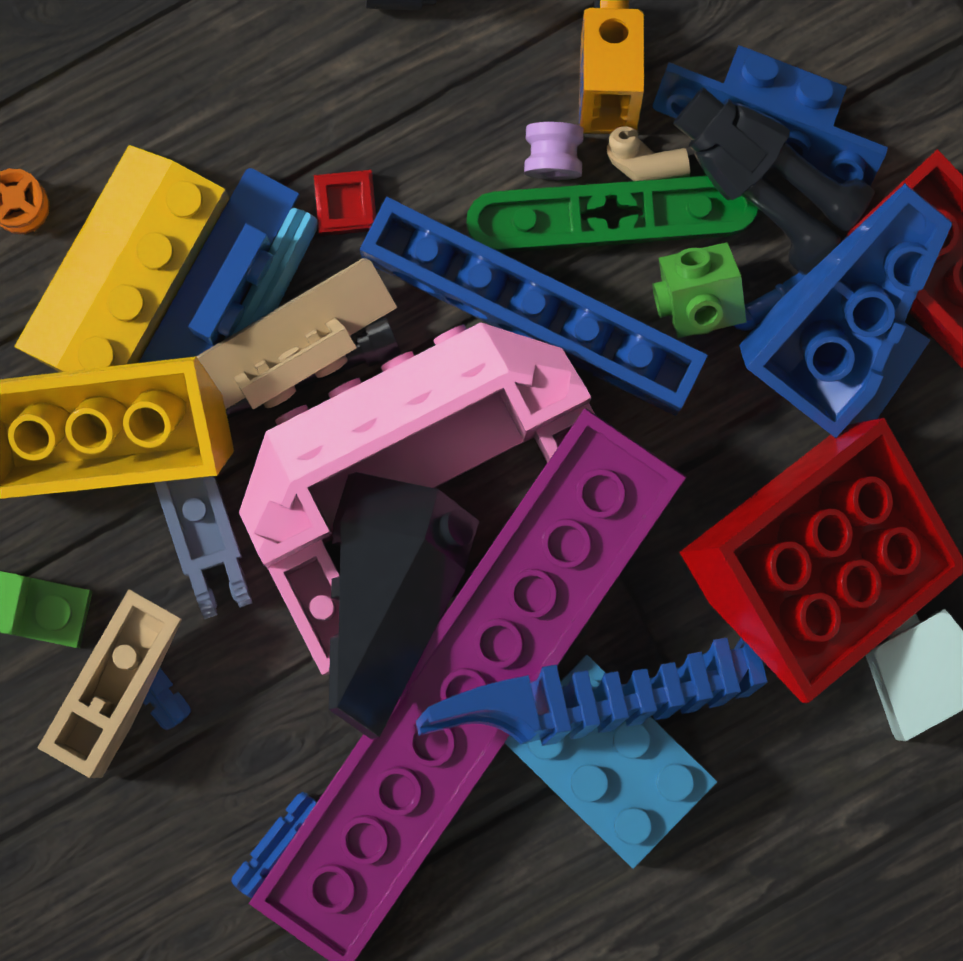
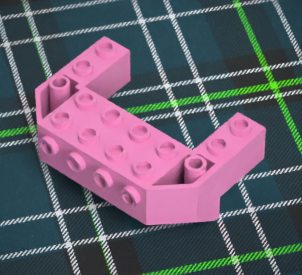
[239,323,595,676]

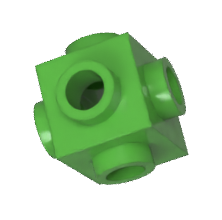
[652,242,747,338]

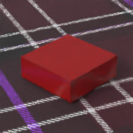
[314,170,376,236]

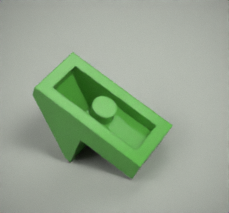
[0,571,93,648]

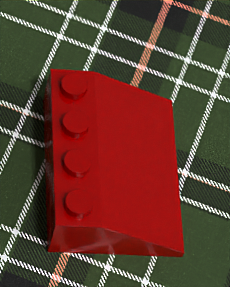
[679,418,963,703]

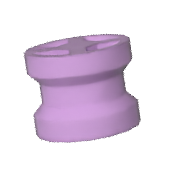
[524,122,584,180]

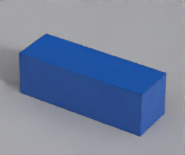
[849,322,930,424]

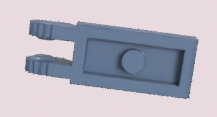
[154,476,252,619]

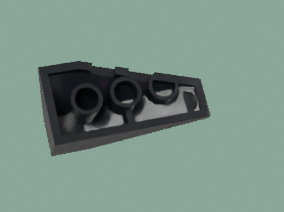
[329,472,479,739]

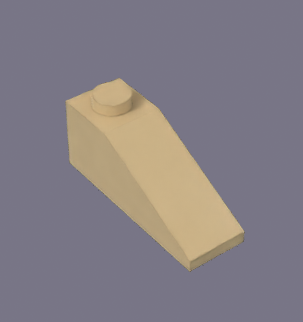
[38,589,182,778]

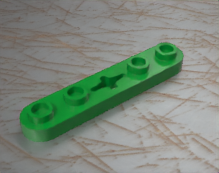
[466,176,758,253]

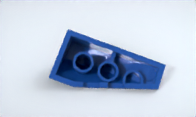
[739,183,952,438]

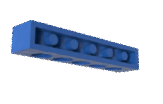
[360,196,708,416]

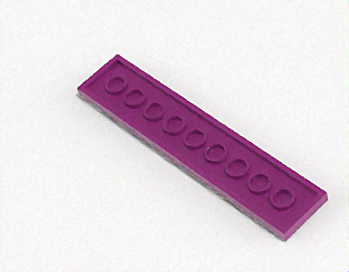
[248,408,686,961]

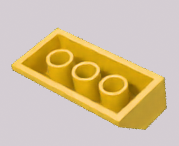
[14,145,230,372]
[0,356,234,499]

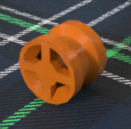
[0,168,50,234]

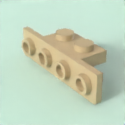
[196,258,397,409]

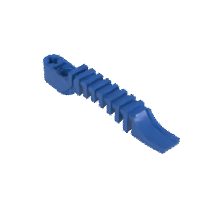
[416,638,768,746]

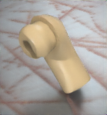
[607,126,690,181]

